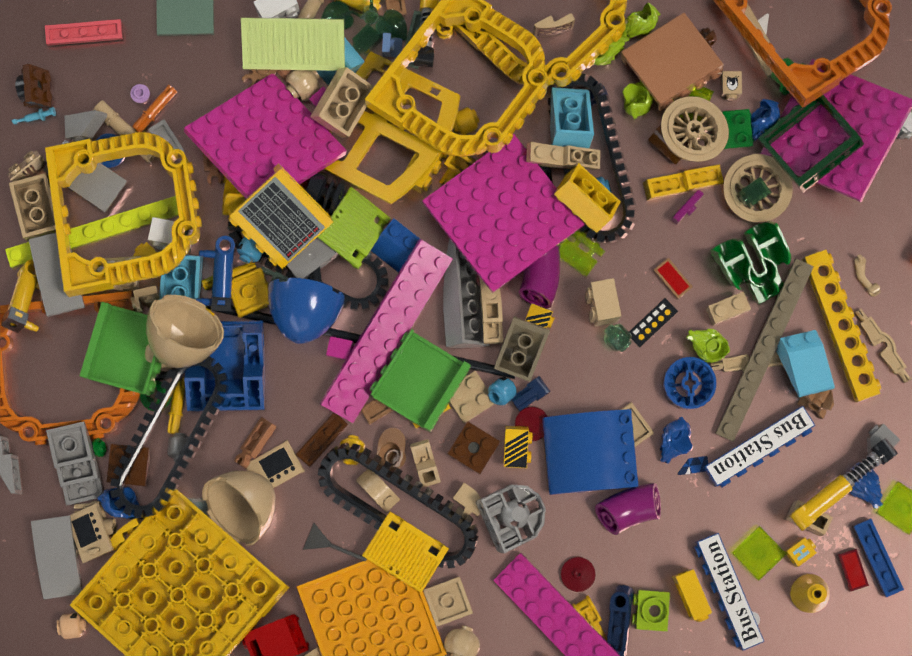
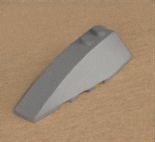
[443,239,489,349]

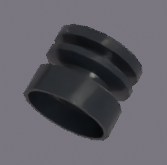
[306,171,347,216]

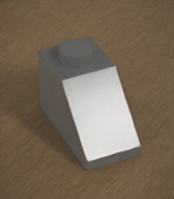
[64,110,107,142]
[867,424,900,455]

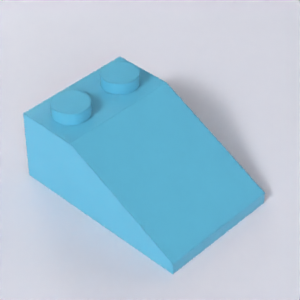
[550,87,594,148]
[159,255,203,300]
[776,330,835,397]

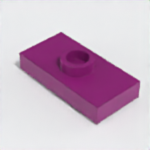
[672,190,704,225]

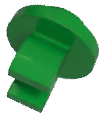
[91,438,107,457]

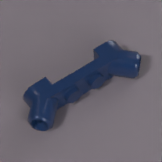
[607,585,634,656]

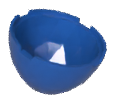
[268,278,345,344]

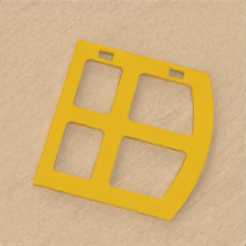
[324,51,460,204]

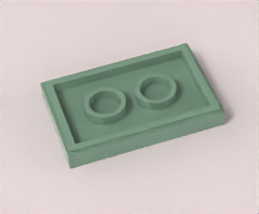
[156,0,214,36]

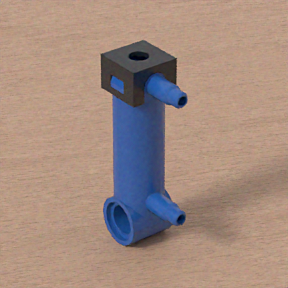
[196,236,235,312]

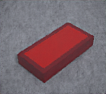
[837,549,869,592]

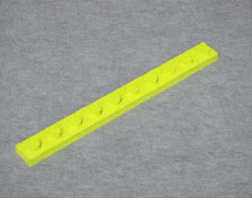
[5,196,179,268]

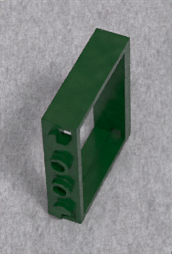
[758,95,864,193]

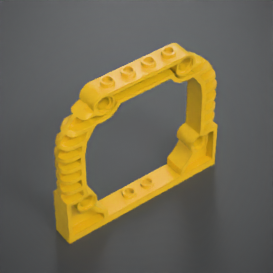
[365,0,548,157]
[453,0,627,87]
[45,132,202,297]

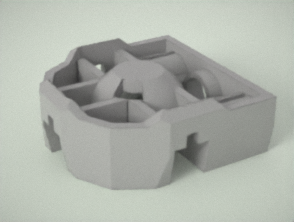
[476,485,546,553]

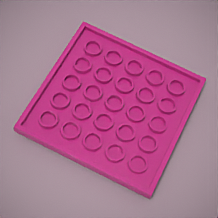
[760,59,912,202]
[184,74,347,199]
[422,134,585,293]

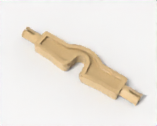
[855,308,911,383]
[710,352,783,372]

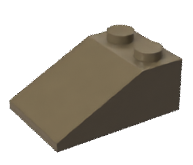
[494,316,550,382]

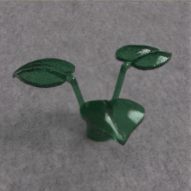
[321,0,407,40]

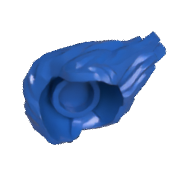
[751,99,780,141]
[660,417,693,464]
[849,463,883,509]
[98,487,145,519]

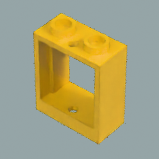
[672,569,712,622]

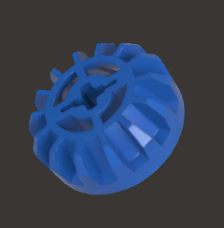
[663,357,716,410]

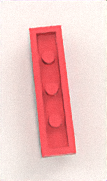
[45,19,123,46]

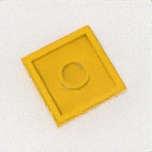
[231,267,269,318]

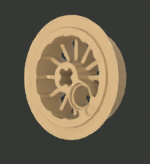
[661,97,729,162]
[724,154,793,222]

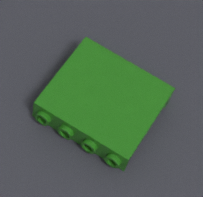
[80,302,162,396]
[370,329,471,433]

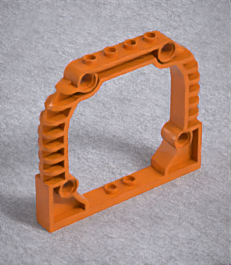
[713,0,892,108]
[0,291,140,445]

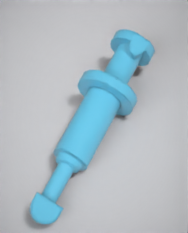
[11,107,56,124]

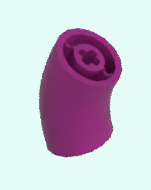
[518,245,561,309]
[595,483,661,535]

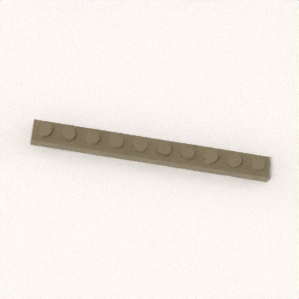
[715,259,814,442]

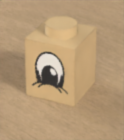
[720,71,742,101]

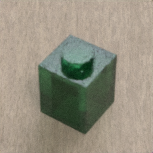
[352,23,382,56]
[739,177,772,208]

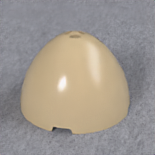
[146,295,224,368]
[202,471,276,546]

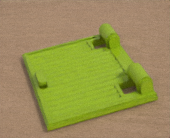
[318,187,391,269]

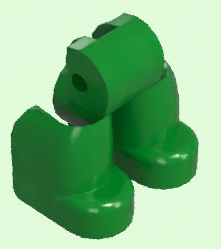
[710,221,791,304]

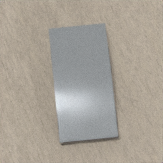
[43,140,127,213]
[29,233,85,317]
[46,421,104,506]
[0,436,22,495]
[31,515,82,600]

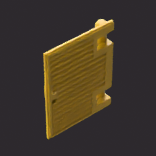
[362,511,449,593]

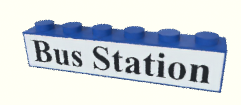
[703,406,815,488]
[694,533,765,651]

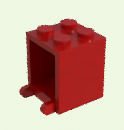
[242,614,309,656]

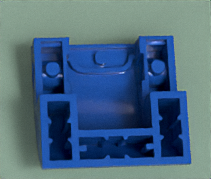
[184,321,265,411]
[542,409,639,495]

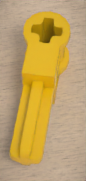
[571,595,607,641]

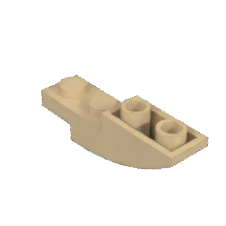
[526,142,600,170]
[479,277,503,344]

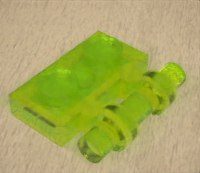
[559,231,605,277]

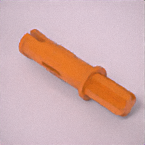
[132,84,178,132]

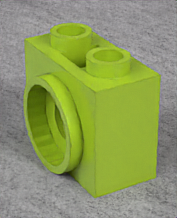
[632,590,670,632]

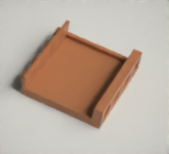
[621,13,724,111]

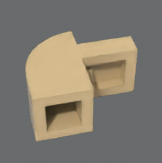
[410,439,441,488]
[356,469,400,513]
[453,483,481,518]

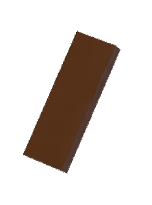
[295,412,349,467]

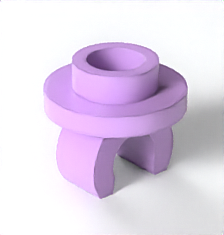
[131,84,150,103]

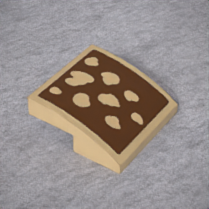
[533,13,575,37]

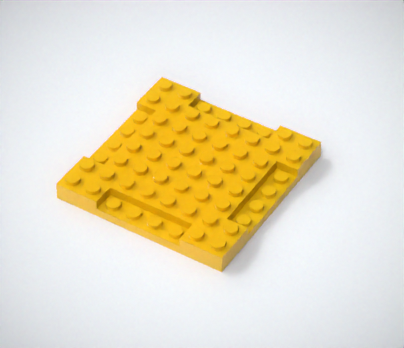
[70,489,290,656]

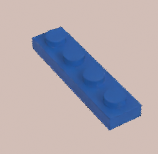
[853,518,904,598]

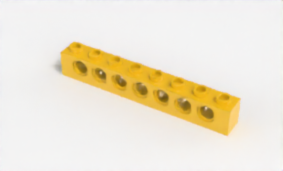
[802,250,881,403]

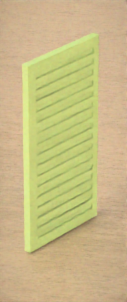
[241,17,345,71]

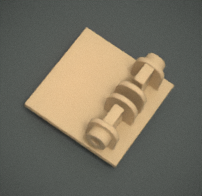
[7,150,46,182]

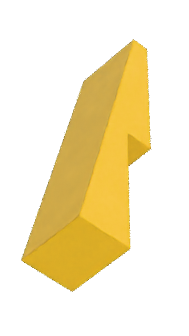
[643,164,724,201]

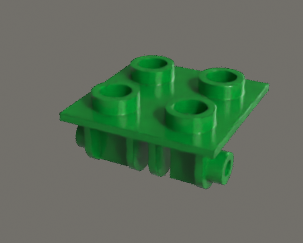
[721,109,754,149]

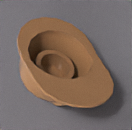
[376,428,406,472]

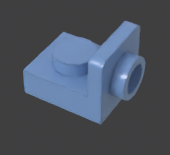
[382,33,403,58]

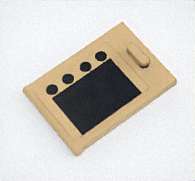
[246,440,305,488]
[70,503,113,563]

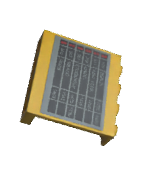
[227,163,333,269]

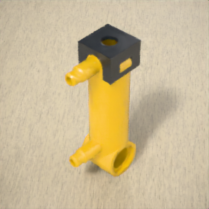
[0,260,40,333]

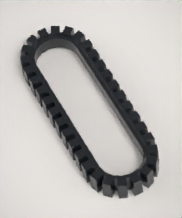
[548,73,637,243]
[228,222,389,311]
[110,356,229,518]
[318,443,479,569]

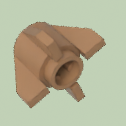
[797,390,834,419]

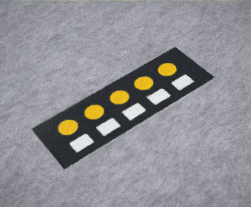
[627,298,678,347]

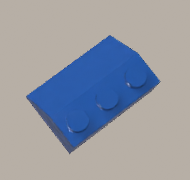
[371,218,420,273]

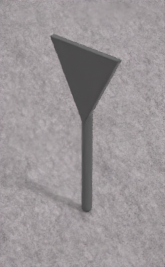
[303,523,367,561]

